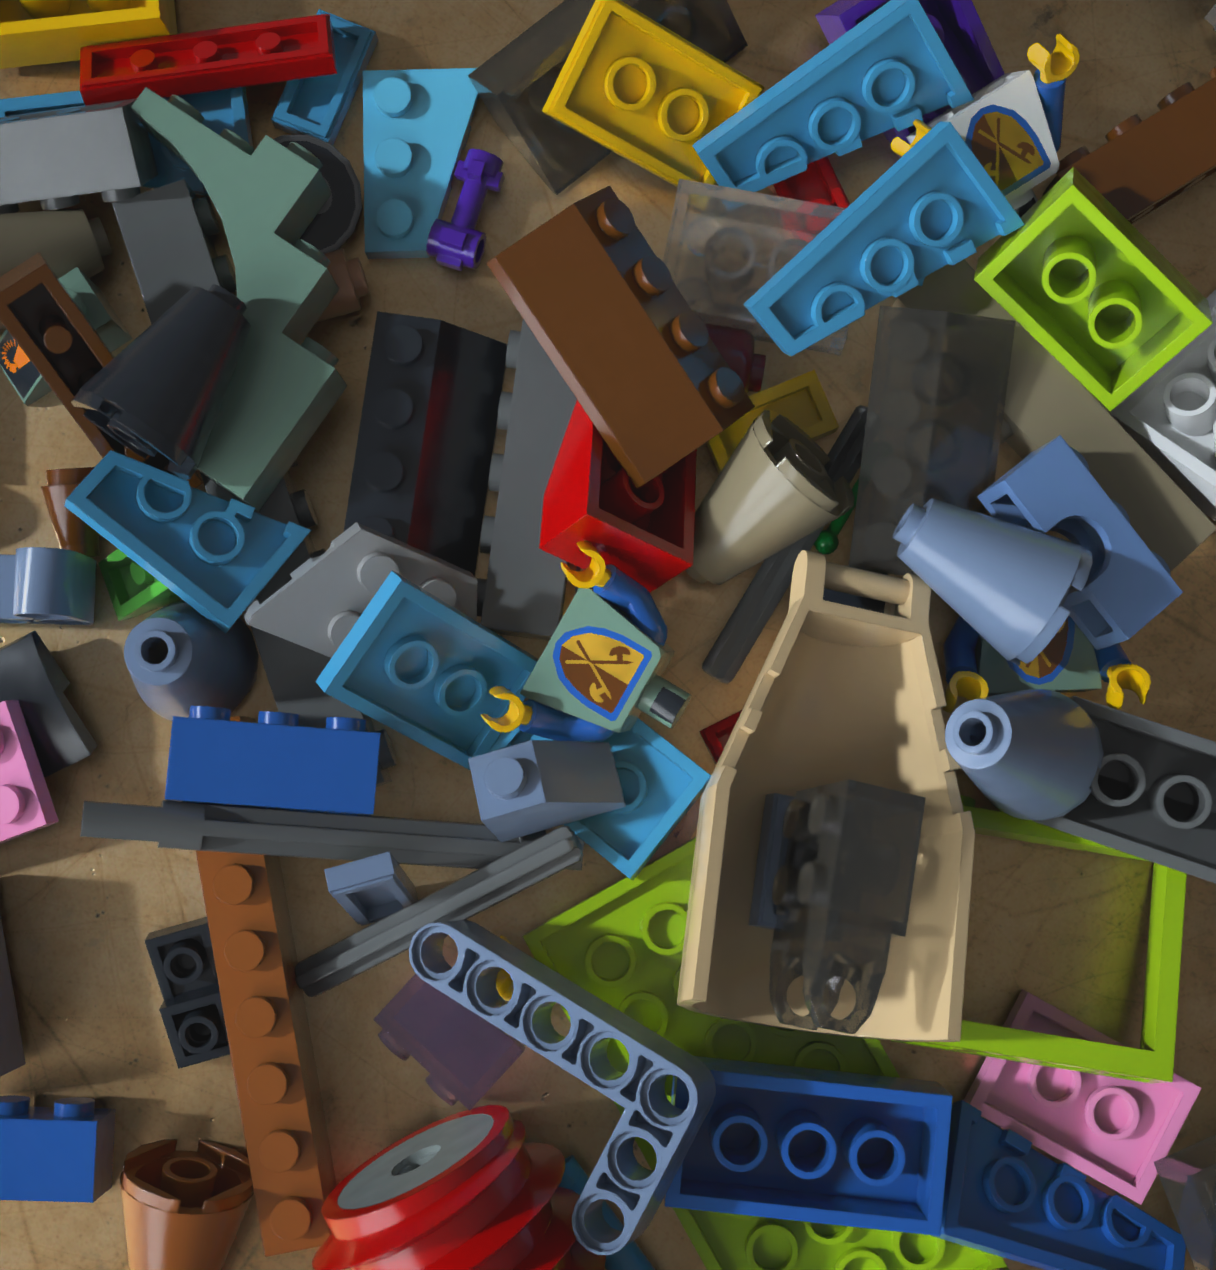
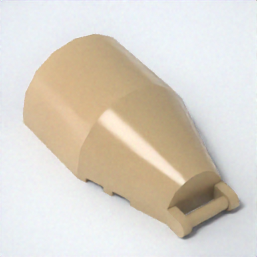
[677,550,975,1042]

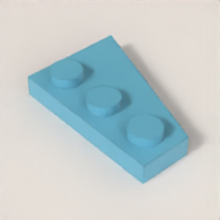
[362,68,488,259]

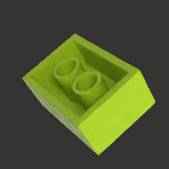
[974,167,1213,412]

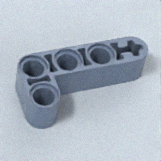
[0,547,97,625]

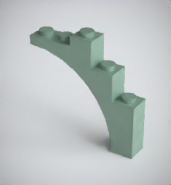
[131,87,347,512]

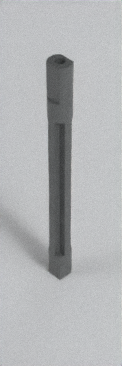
[80,800,584,870]

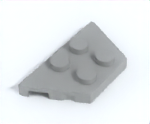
[243,522,477,658]

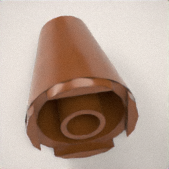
[120,1139,254,1270]

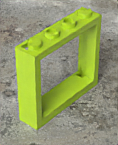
[891,795,1187,1084]

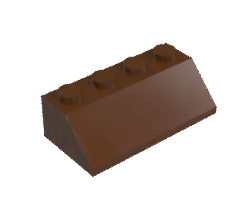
[486,185,755,489]

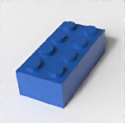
[664,1055,953,1236]

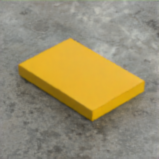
[542,0,765,202]

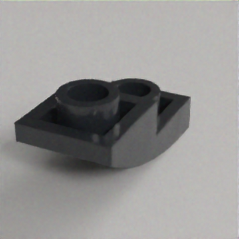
[0,630,97,778]
[145,917,230,1069]

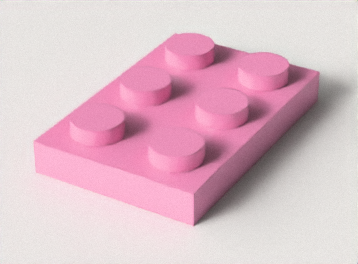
[964,989,1202,1205]

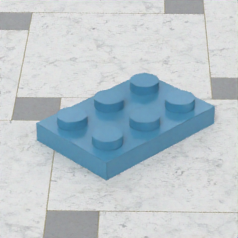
[315,570,538,770]
[487,699,711,880]

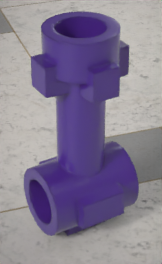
[426,149,505,271]

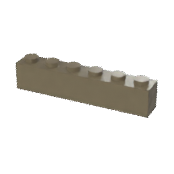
[887,259,1216,572]

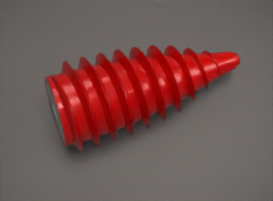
[312,1105,606,1270]

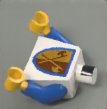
[890,33,1080,218]

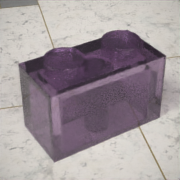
[373,974,526,1111]

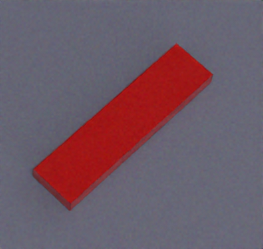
[80,14,337,105]

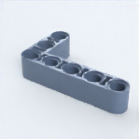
[409,919,716,1255]

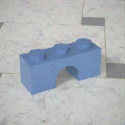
[977,435,1183,650]

